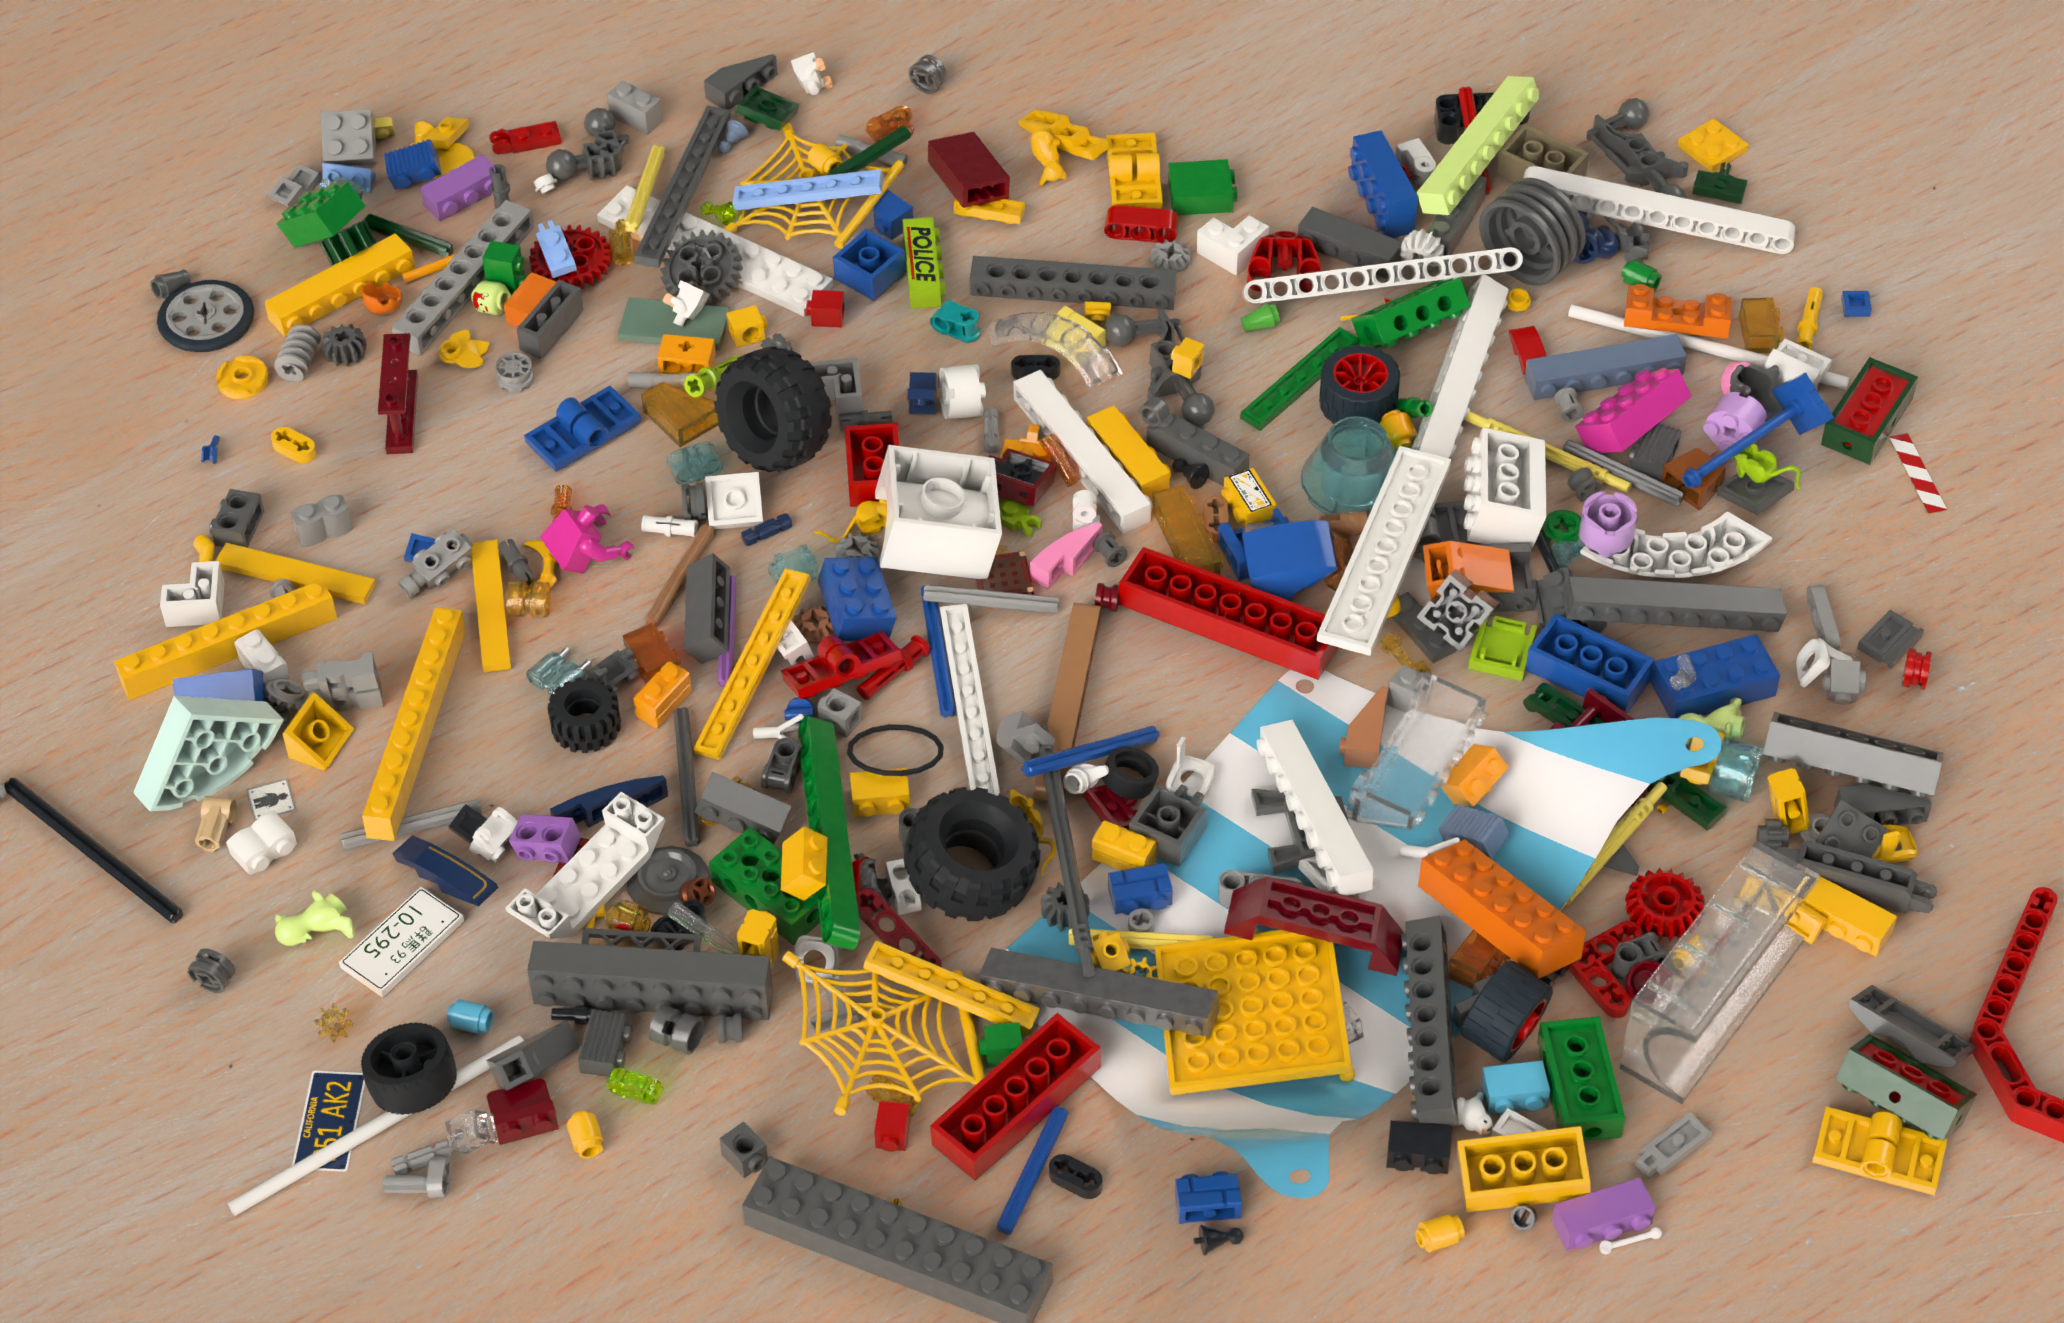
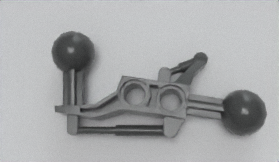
[1586,98,1689,199]
[1104,309,1215,426]

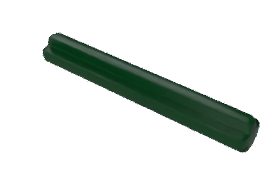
[827,126,911,175]
[364,214,453,257]

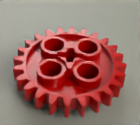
[529,225,613,290]

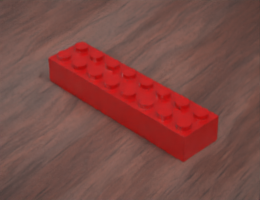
[1118,547,1339,680]

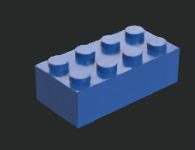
[1348,130,1418,238]
[1526,613,1654,713]
[1650,634,1780,718]

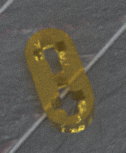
[866,1075,922,1117]

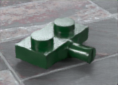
[1692,162,1748,204]

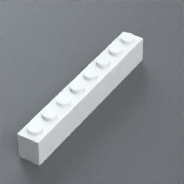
[1013,370,1153,534]
[1257,720,1373,896]

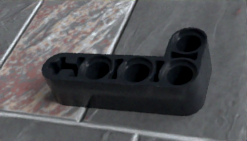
[1434,93,1530,145]

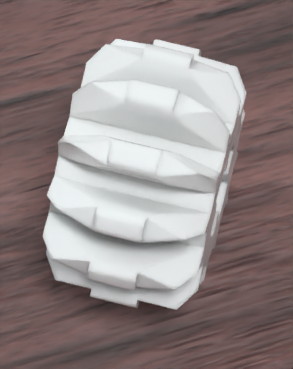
[1400,228,1445,271]

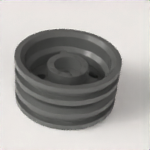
[1479,178,1586,285]

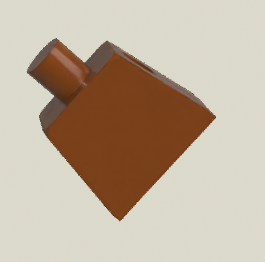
[1661,448,1726,511]

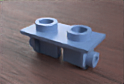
[322,162,376,193]

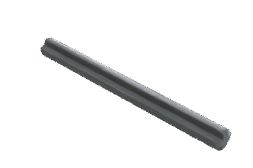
[674,707,700,847]

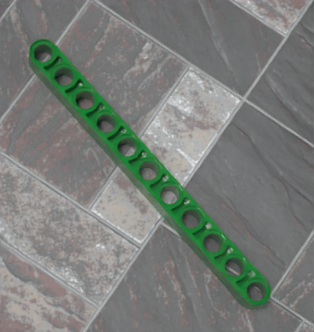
[798,715,860,950]

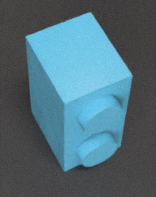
[1480,1060,1550,1114]

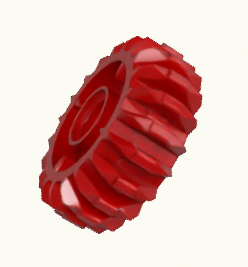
[1625,867,1705,942]

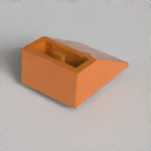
[1423,541,1514,598]

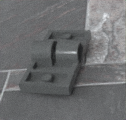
[1366,501,1481,553]

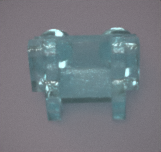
[768,544,820,585]

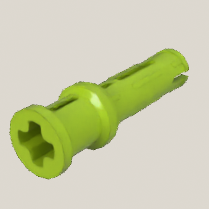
[684,356,739,397]

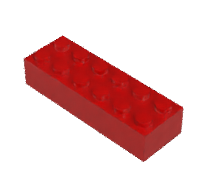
[930,1013,1101,1181]

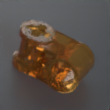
[865,106,914,142]

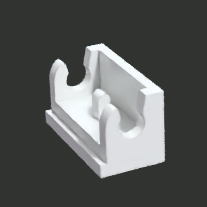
[757,619,814,666]

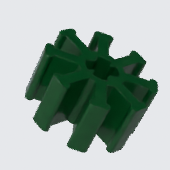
[319,220,377,265]

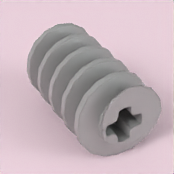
[274,325,322,382]

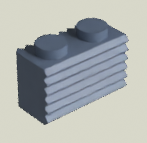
[1438,804,1510,858]

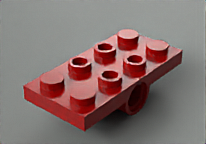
[780,631,903,699]

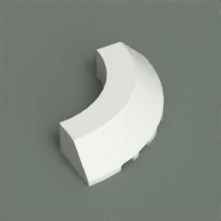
[1580,511,1772,578]

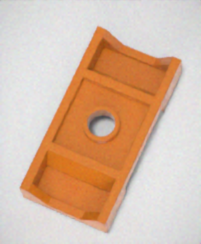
[1624,284,1732,339]

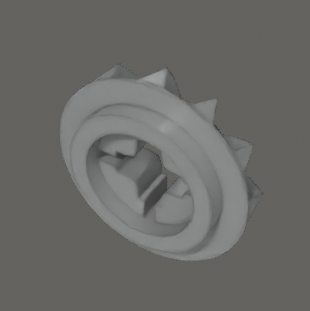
[1150,239,1191,271]
[836,532,879,558]
[264,679,308,709]

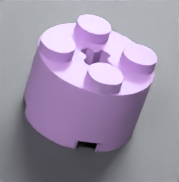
[1703,392,1767,452]
[1579,491,1637,557]

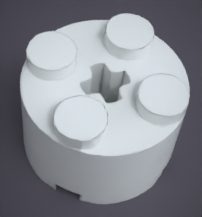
[938,364,986,419]

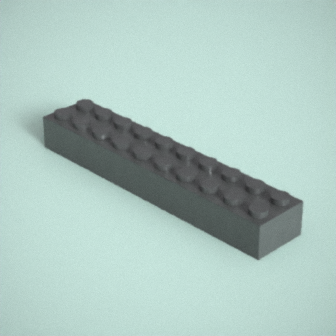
[742,1157,1053,1323]

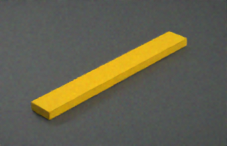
[693,568,812,761]

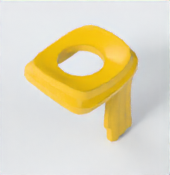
[1872,825,1918,863]

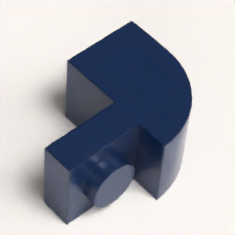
[907,372,938,415]

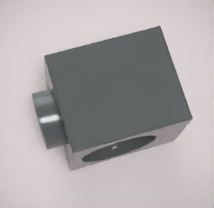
[719,1121,768,1178]

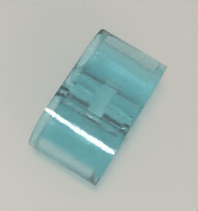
[667,442,723,485]

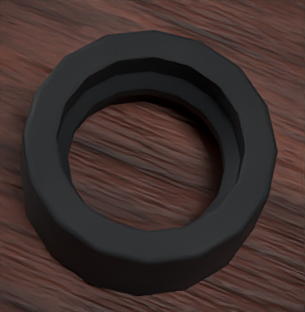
[1102,746,1159,799]

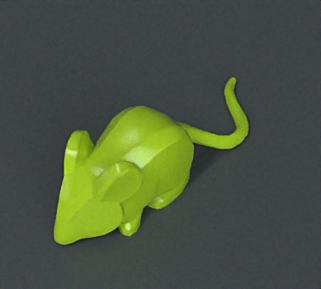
[1732,444,1801,491]

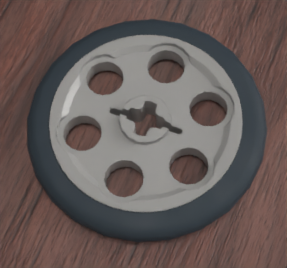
[157,280,255,352]

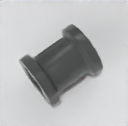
[1093,532,1128,567]

